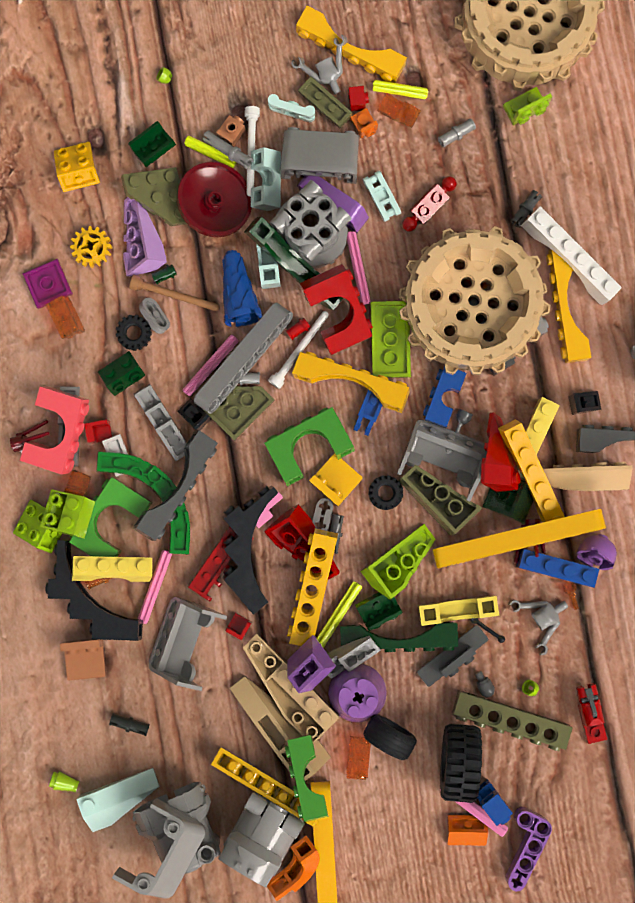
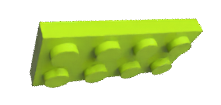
[371,301,411,378]

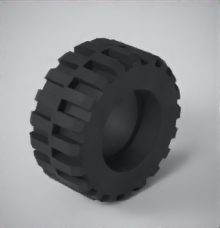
[440,724,482,803]

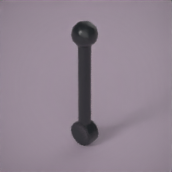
[471,618,505,643]

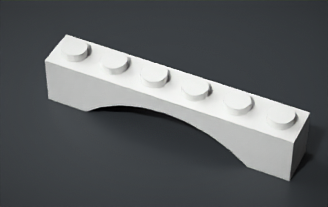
[521,206,622,306]

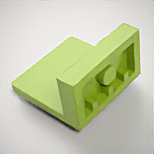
[503,87,552,126]
[13,500,62,554]

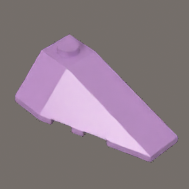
[123,197,167,277]

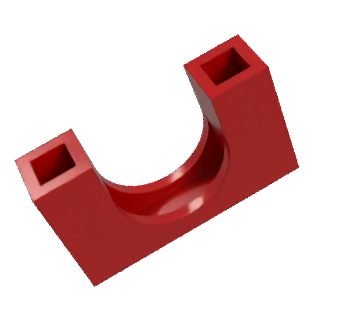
[300,264,373,355]

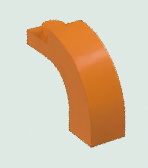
[267,835,320,901]

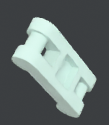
[268,94,315,122]
[362,170,401,222]

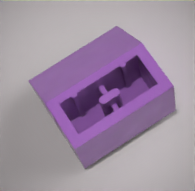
[287,635,336,693]

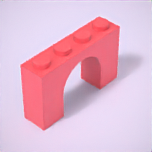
[20,386,89,475]

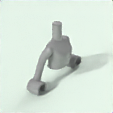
[291,35,347,95]
[509,600,568,655]

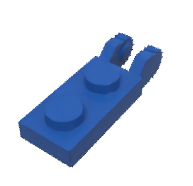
[353,390,383,436]

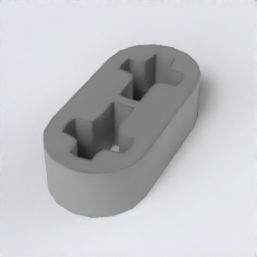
[312,498,333,531]

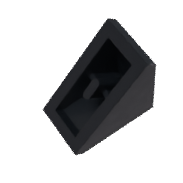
[569,391,602,415]
[177,398,212,431]

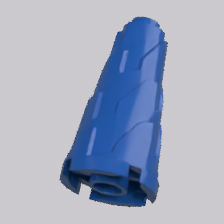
[222,250,262,327]

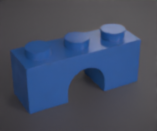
[423,366,467,428]

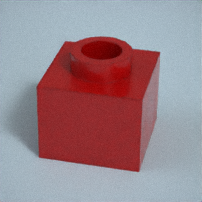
[348,86,369,112]

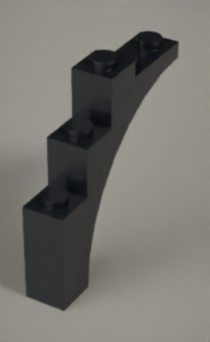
[222,486,278,615]
[45,540,143,641]

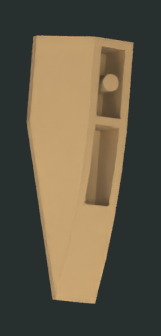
[517,462,633,491]
[243,634,340,744]
[230,676,331,781]

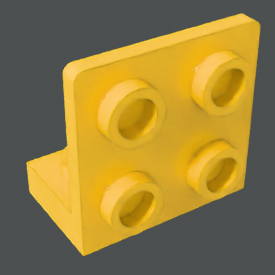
[54,142,100,192]
[309,453,363,506]

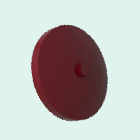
[177,162,252,237]

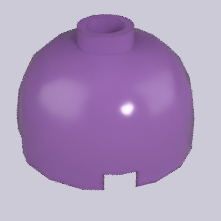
[577,534,617,570]

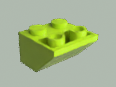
[40,489,95,539]

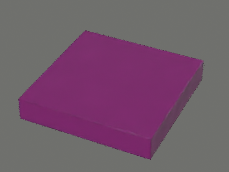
[22,259,73,309]

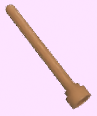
[129,275,219,311]

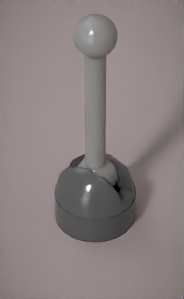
[446,409,473,454]

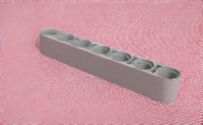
[194,303,293,414]

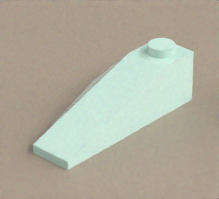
[76,768,160,832]

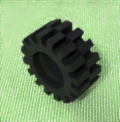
[116,315,152,351]
[368,475,403,510]

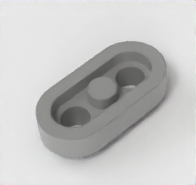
[139,298,170,334]

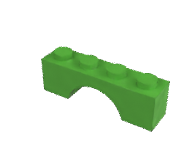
[285,735,329,822]

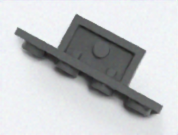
[417,625,489,687]

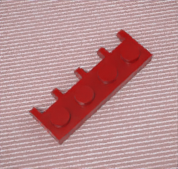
[188,526,253,602]

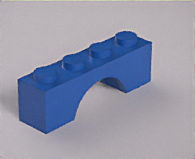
[516,549,599,588]
[477,779,513,826]

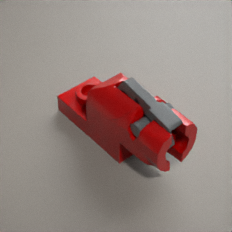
[576,683,607,744]

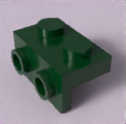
[128,121,176,167]
[98,351,145,396]
[355,592,403,631]

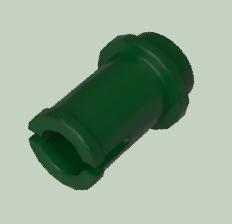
[152,265,177,284]

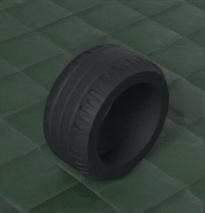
[363,715,417,760]

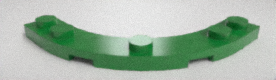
[96,452,190,555]

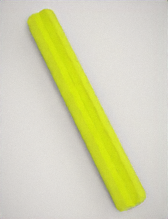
[316,581,362,648]

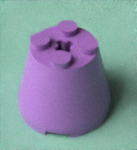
[328,664,386,722]

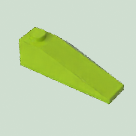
[360,524,436,600]

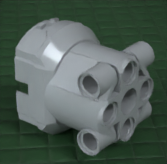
[270,180,351,269]
[132,781,221,874]
[218,792,305,887]

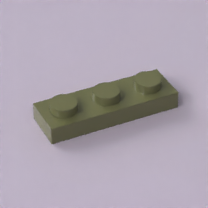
[298,77,353,128]

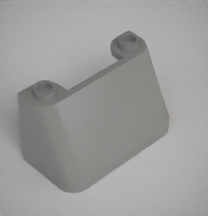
[280,127,359,184]

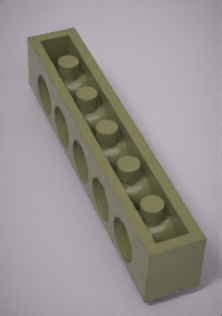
[452,690,573,751]

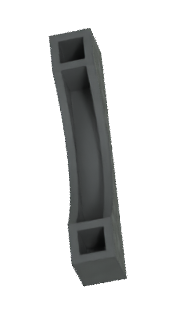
[576,425,635,453]
[133,430,218,541]

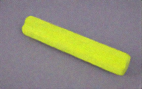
[372,80,428,99]
[184,136,237,168]

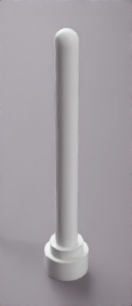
[245,106,260,197]
[268,311,329,389]

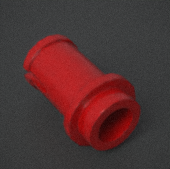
[285,318,310,340]

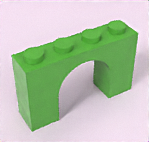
[264,407,355,487]
[69,477,153,557]

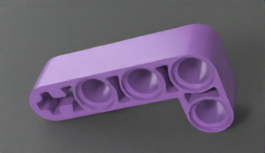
[297,176,369,233]
[505,807,552,891]

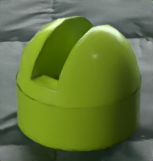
[156,67,172,84]
[522,680,539,696]

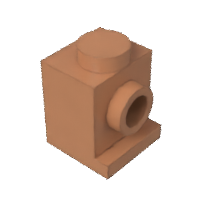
[216,115,246,146]

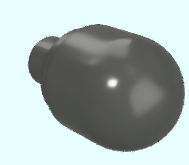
[475,671,495,697]

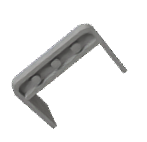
[397,420,487,501]
[149,597,227,691]
[112,798,206,899]

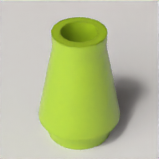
[49,771,79,792]

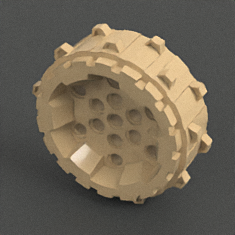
[454,0,605,91]
[399,226,551,375]

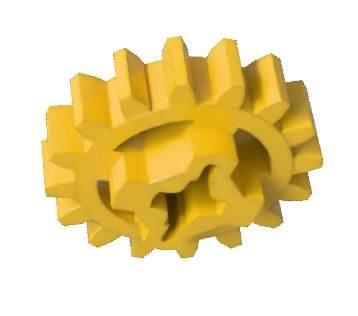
[70,226,112,268]

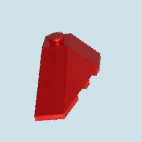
[481,412,521,492]
[264,504,340,580]

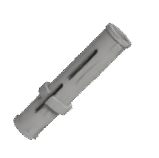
[202,130,253,169]

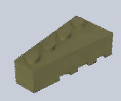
[398,465,482,536]

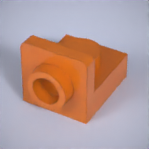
[350,108,378,138]

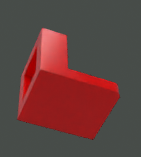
[84,419,113,444]
[225,613,252,640]

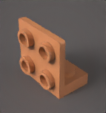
[60,639,106,681]

